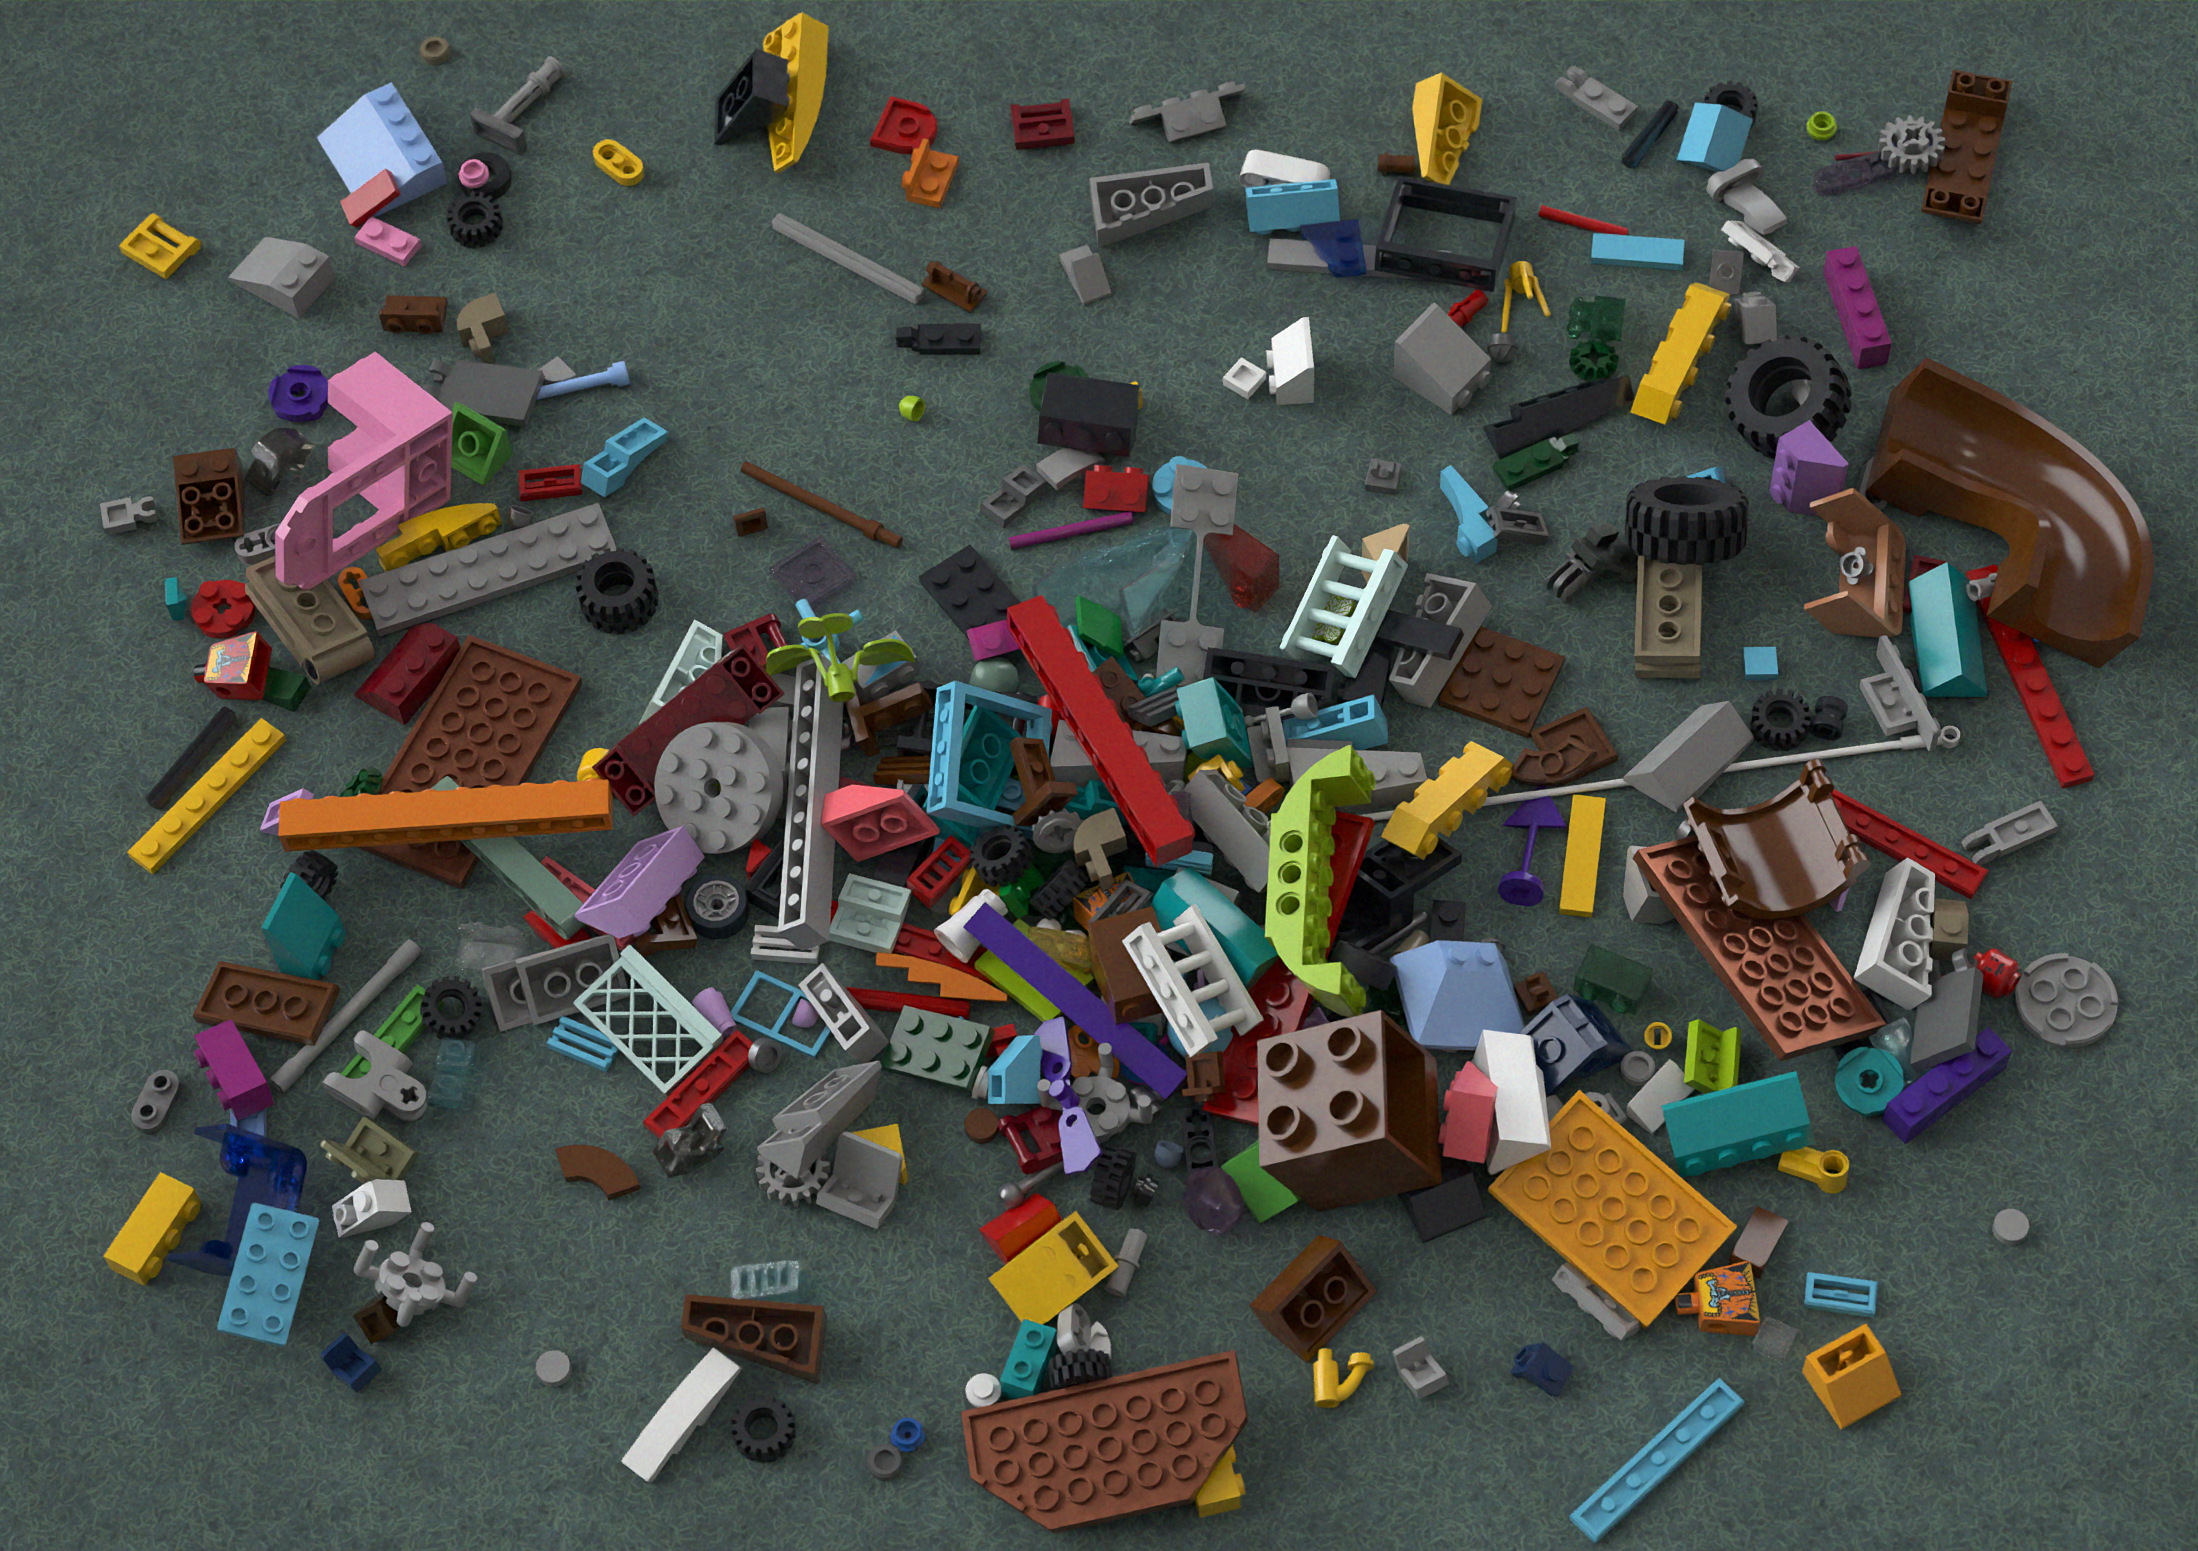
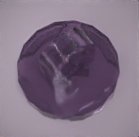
[1184,1166,1245,1236]

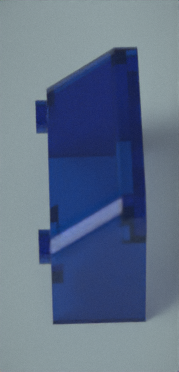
[166,1124,307,1277]

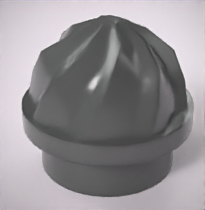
[1487,333,1518,364]

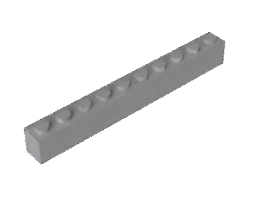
[778,654,844,951]

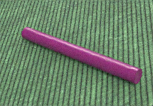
[1008,511,1133,550]

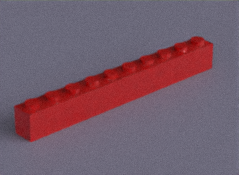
[1007,595,1195,867]

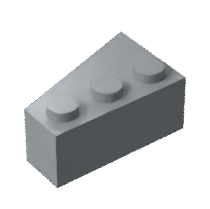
[749,707,793,819]

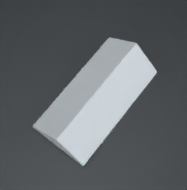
[1472,1030,1551,1175]

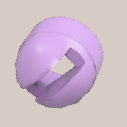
[791,999,819,1028]

